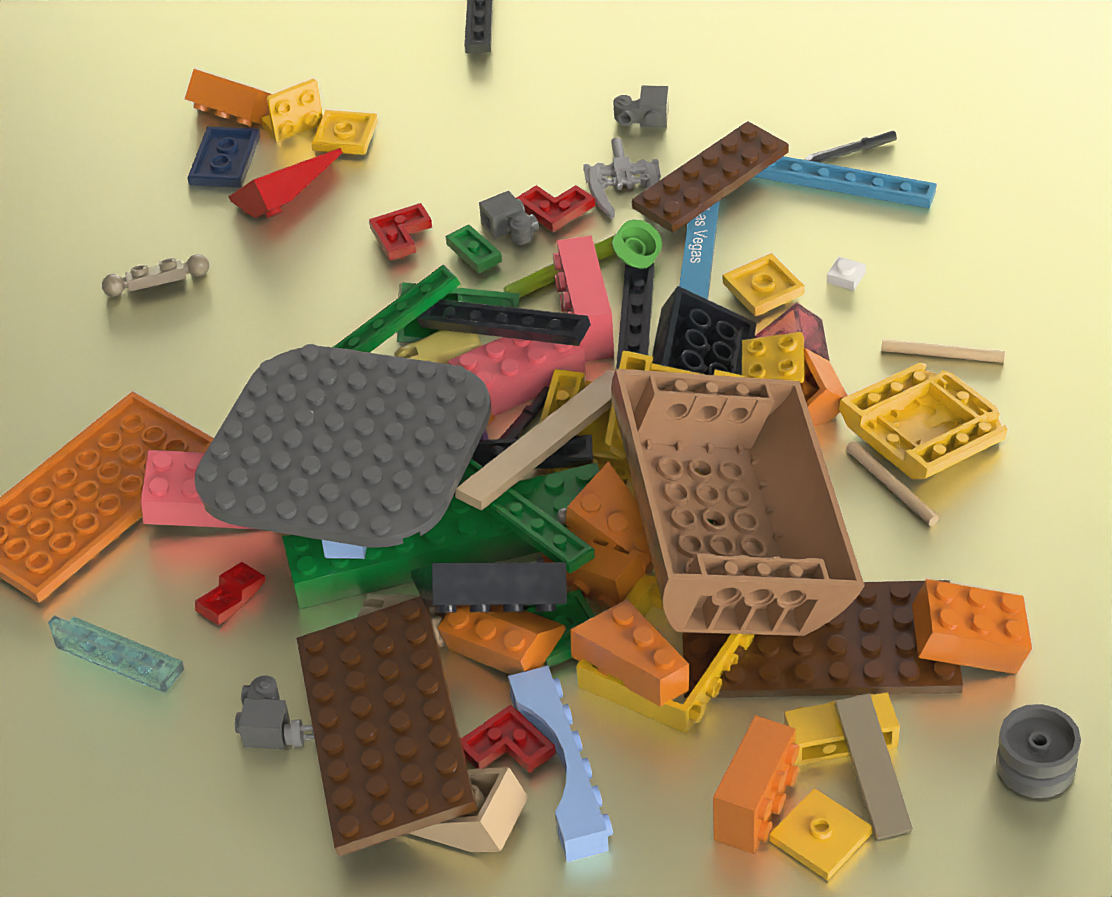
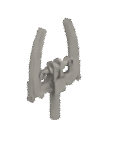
[583,137,661,219]

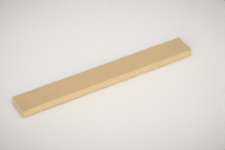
[455,370,614,511]

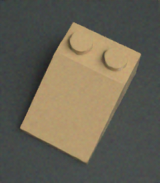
[409,767,528,852]

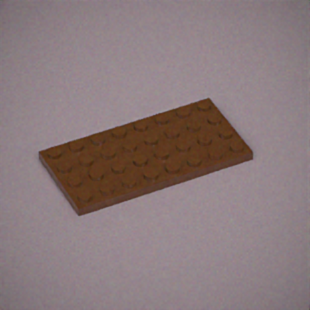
[682,580,963,698]
[296,596,478,856]

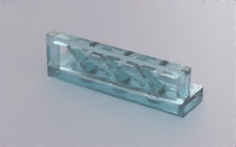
[48,616,184,693]

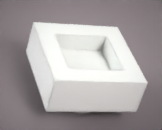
[827,257,866,291]

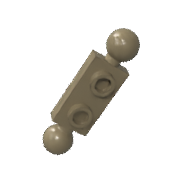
[102,254,209,297]

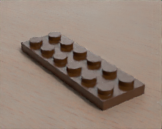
[632,121,789,233]

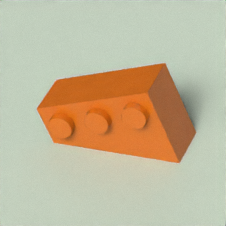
[565,461,654,575]

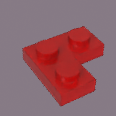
[516,185,595,232]
[369,203,432,261]
[461,704,556,773]

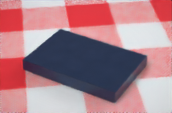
[187,127,260,187]

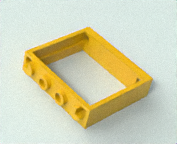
[576,574,754,734]

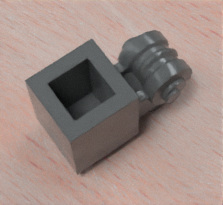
[613,85,669,127]
[479,190,539,245]
[235,675,290,749]

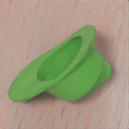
[612,219,662,269]

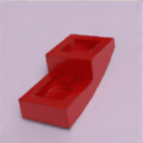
[195,562,265,626]

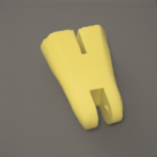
[394,330,482,364]

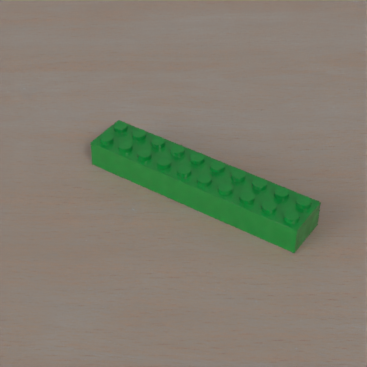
[282,463,600,610]

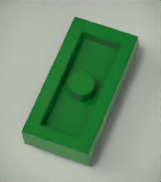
[445,224,502,274]

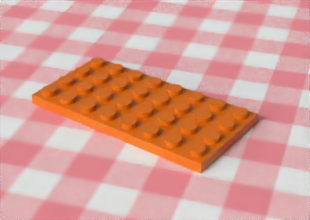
[0,391,214,603]

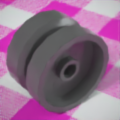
[996,704,1081,798]

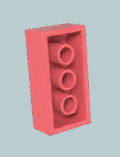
[553,235,614,362]
[448,337,586,416]
[141,450,261,530]

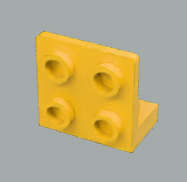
[261,78,323,143]
[742,332,804,383]

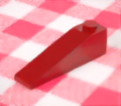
[228,148,342,219]

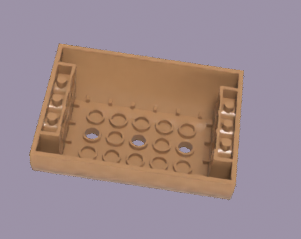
[611,369,865,636]

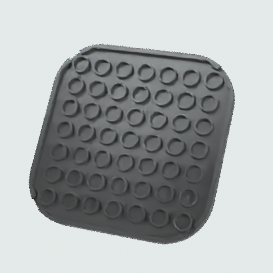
[195,344,491,547]

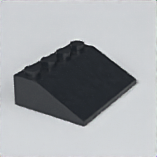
[652,286,757,375]
[411,563,567,613]

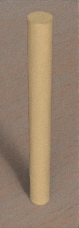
[881,339,1005,363]
[846,441,939,526]

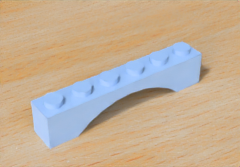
[508,666,613,862]

